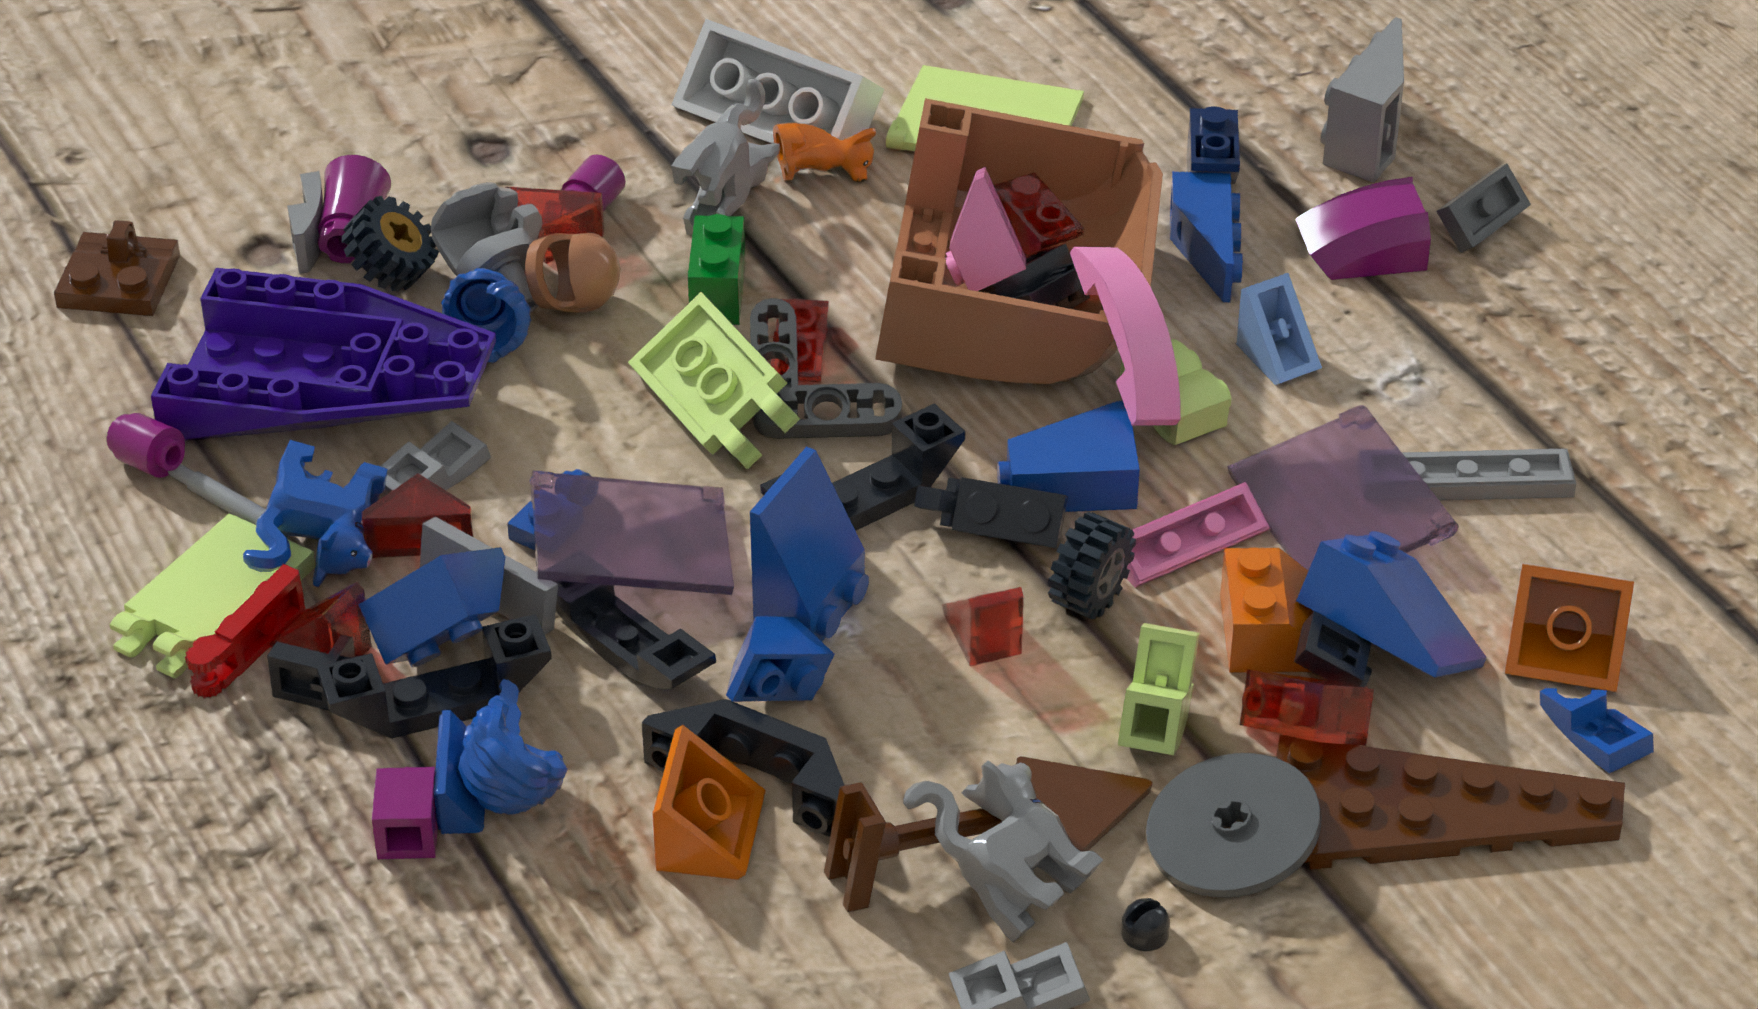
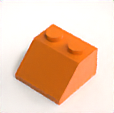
[1220,547,1314,673]
[1505,564,1634,692]

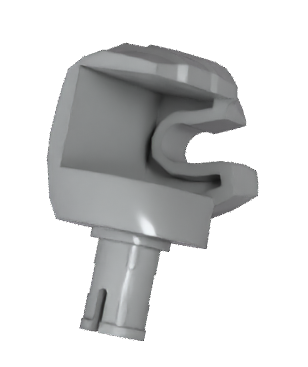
[431,182,543,313]

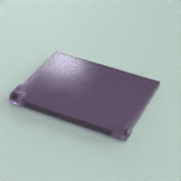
[1227,405,1459,571]
[529,470,734,595]

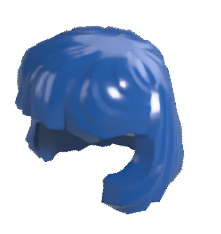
[441,268,531,363]

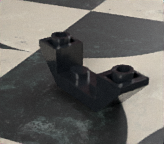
[760,403,966,531]
[316,614,552,739]
[642,699,844,837]

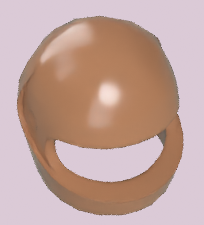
[525,233,621,312]

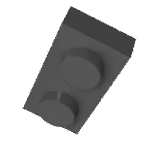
[1436,163,1531,253]

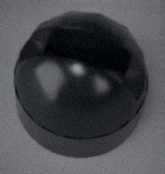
[1121,898,1170,951]

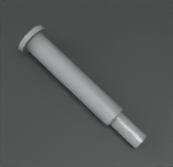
[168,464,266,525]

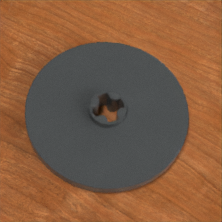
[1146,753,1322,898]

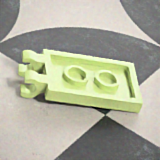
[628,292,800,470]
[110,513,315,678]

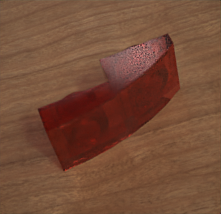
[771,299,829,382]

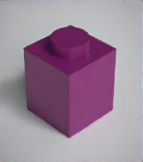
[372,767,438,860]

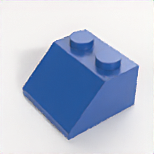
[358,547,506,667]

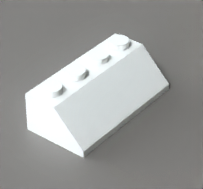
[671,19,884,144]

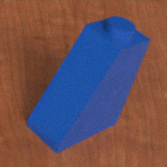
[997,401,1140,512]

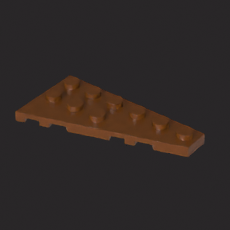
[1276,734,1625,870]

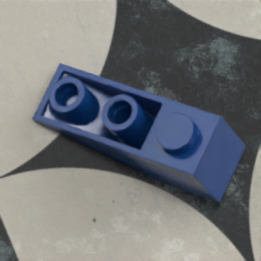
[1170,171,1243,303]

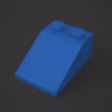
[750,447,869,641]
[1296,531,1487,678]

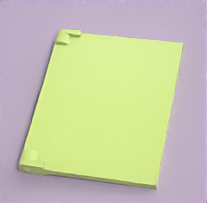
[886,65,1084,151]

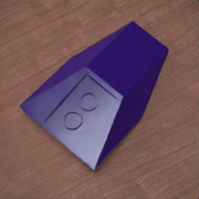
[151,268,496,441]

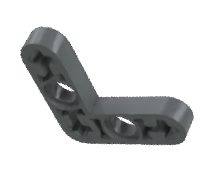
[750,298,902,439]

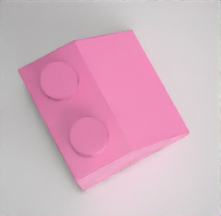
[945,167,1026,291]

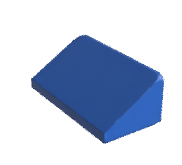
[434,710,485,834]

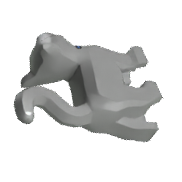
[671,78,780,236]
[903,761,1103,942]

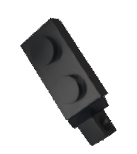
[914,477,1068,549]

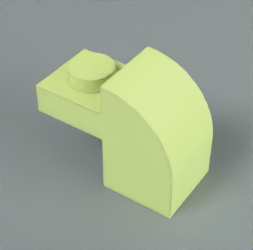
[1118,623,1200,756]

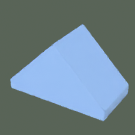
[1236,273,1322,385]

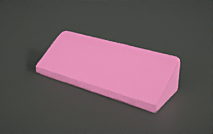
[1127,482,1270,588]

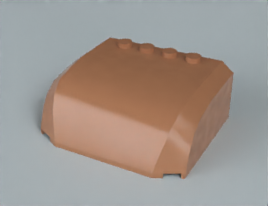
[875,98,1163,384]

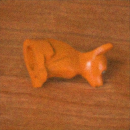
[773,123,876,182]

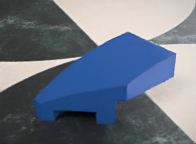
[1540,688,1654,774]

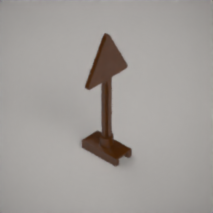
[824,756,1153,912]

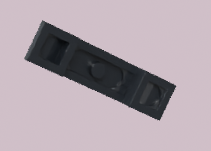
[543,554,716,689]

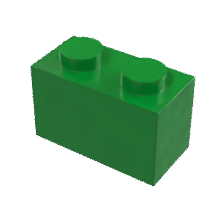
[688,214,746,325]

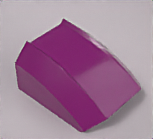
[1296,177,1431,280]

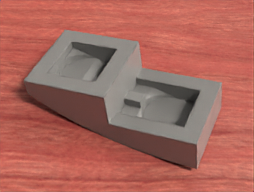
[287,171,324,274]
[380,421,491,506]
[949,942,1090,1009]

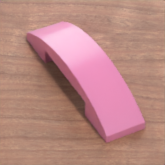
[1070,247,1181,426]

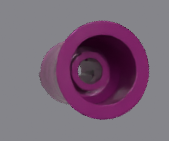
[318,155,391,263]

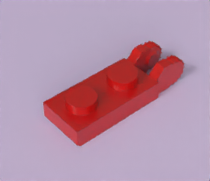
[185,564,306,699]

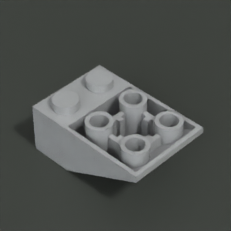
[1320,17,1404,183]

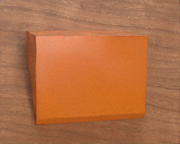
[652,725,766,880]

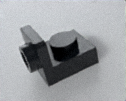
[1294,611,1372,710]
[267,635,355,711]

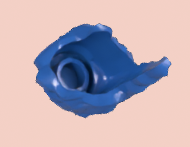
[458,679,568,815]

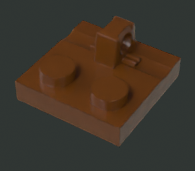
[54,220,180,316]

